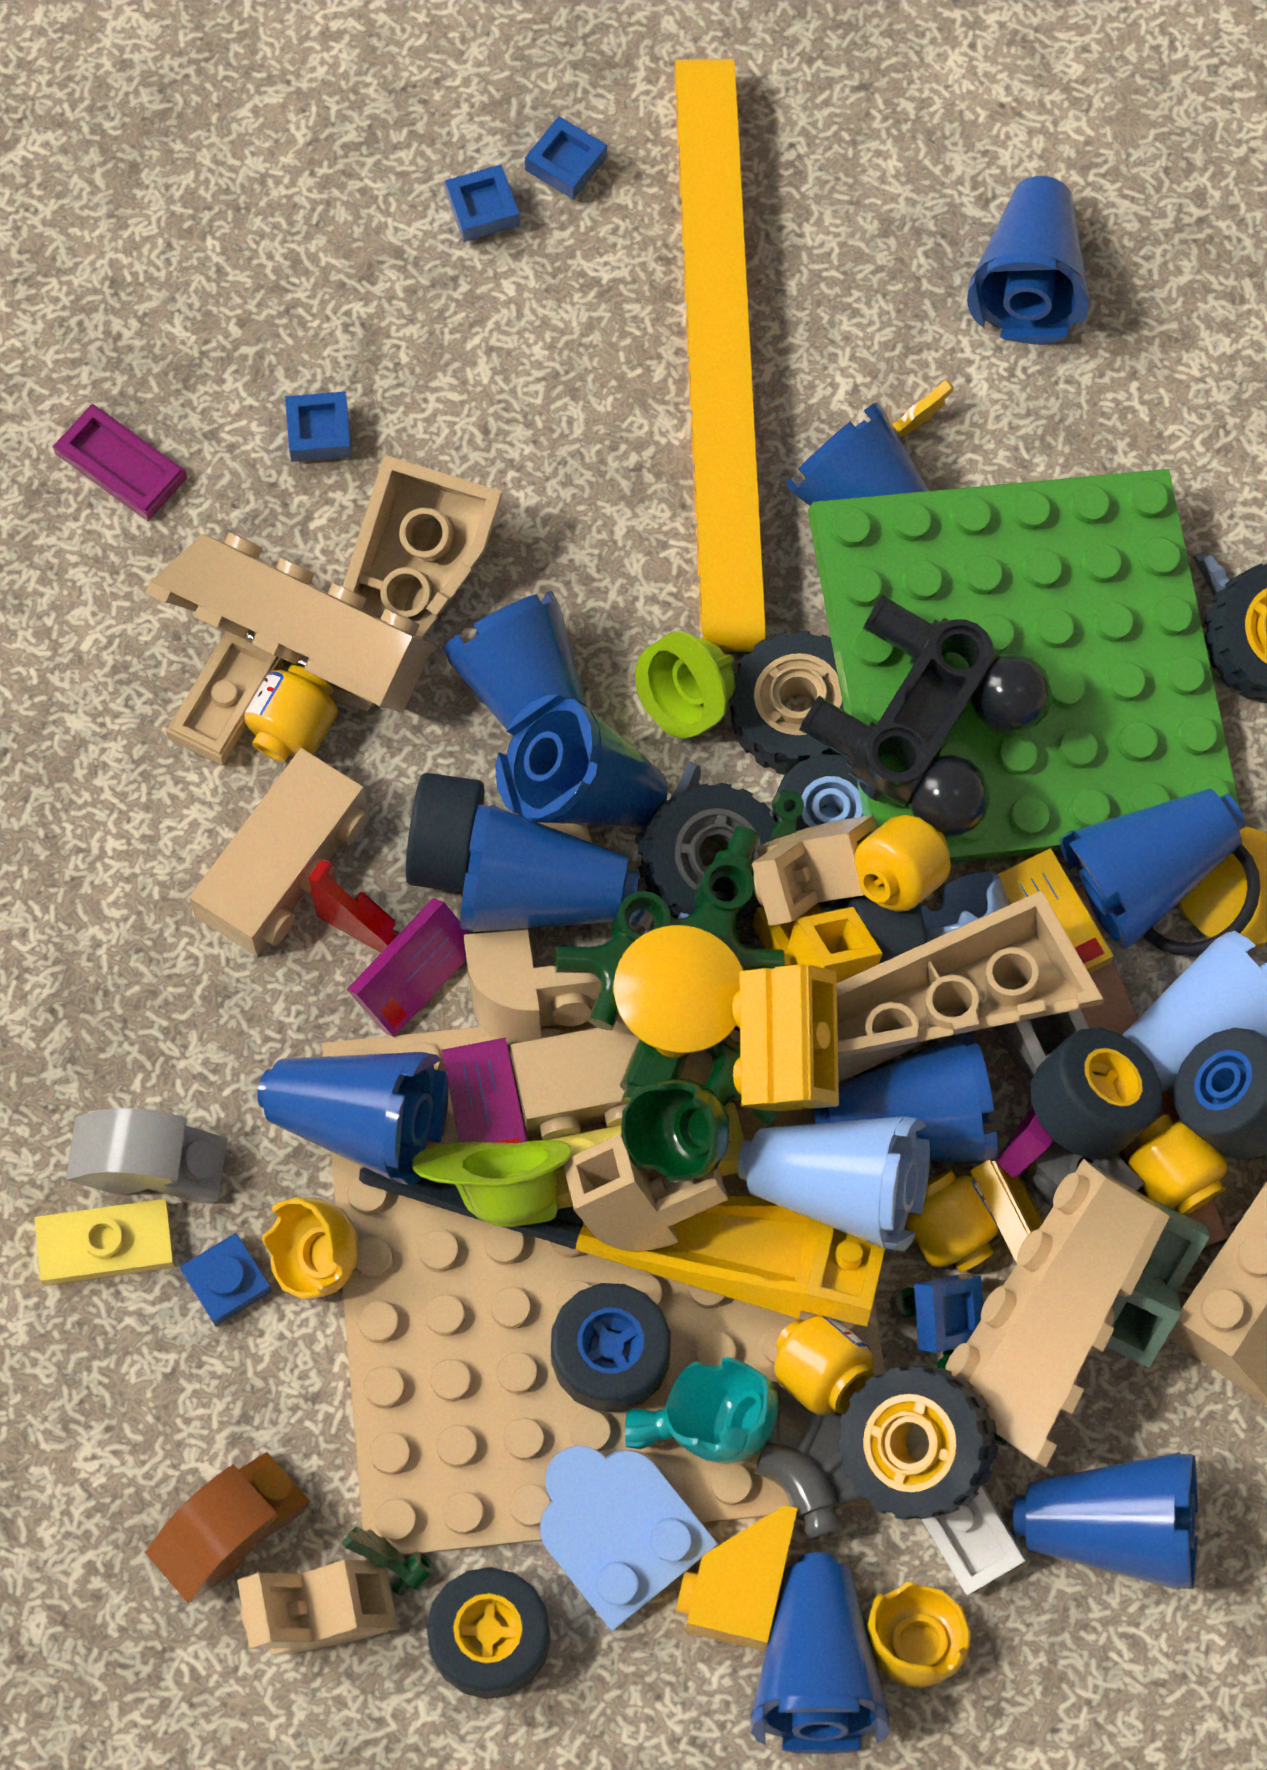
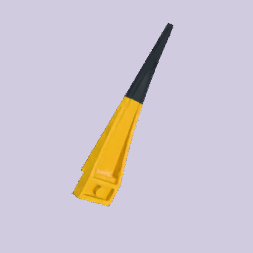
[359,1168,885,1327]

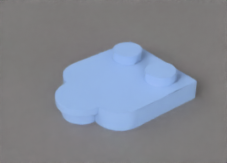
[540,1445,718,1631]

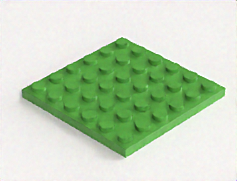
[808,469,1240,863]

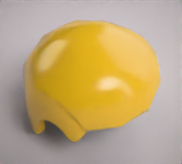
[262,1197,359,1300]
[867,1581,971,1687]

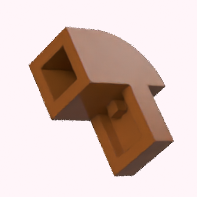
[145,1452,311,1604]

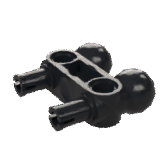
[799,595,1052,837]

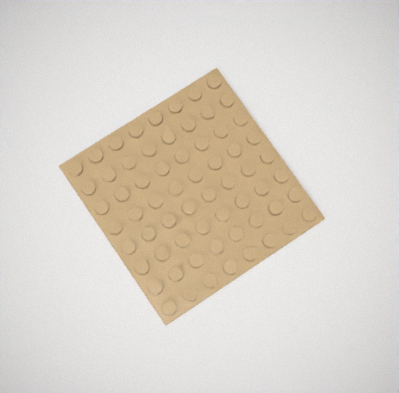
[322,1014,885,1560]

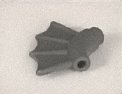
[755,1381,860,1540]

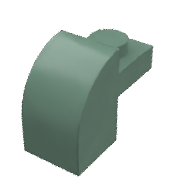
[1106,1198,1210,1368]

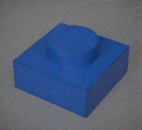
[525,116,607,200]
[445,164,520,242]
[285,391,352,462]
[179,1233,272,1327]
[914,1274,983,1353]

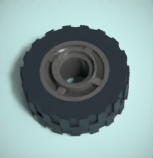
[637,783,778,921]

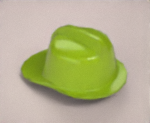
[635,630,735,739]
[412,1140,572,1227]

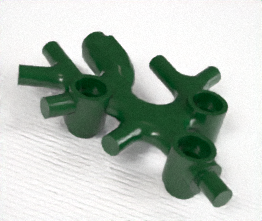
[554,826,785,1127]

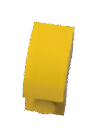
[752,903,883,983]

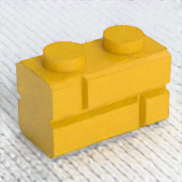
[732,964,839,1112]

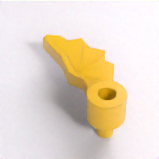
[893,380,954,437]

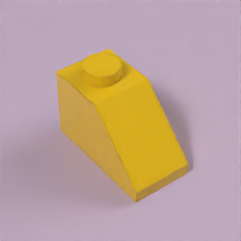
[676,1505,797,1651]

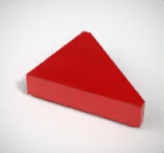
[308,859,400,953]

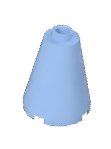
[1122,931,1267,1092]
[738,1116,930,1251]

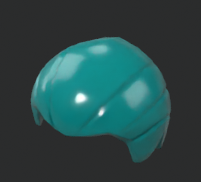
[624,1357,779,1465]

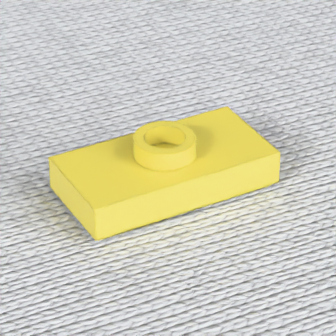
[35,1199,175,1286]

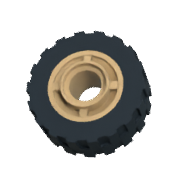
[729,630,844,775]

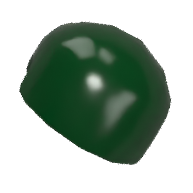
[621,1078,729,1182]

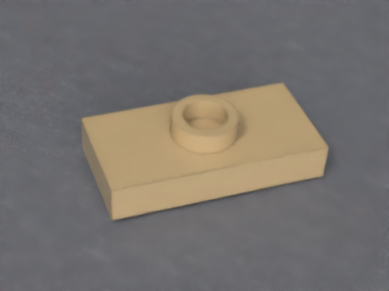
[166,631,284,766]

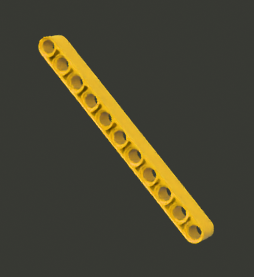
[675,58,765,654]

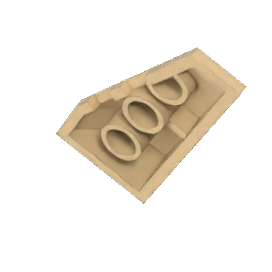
[325,455,503,712]

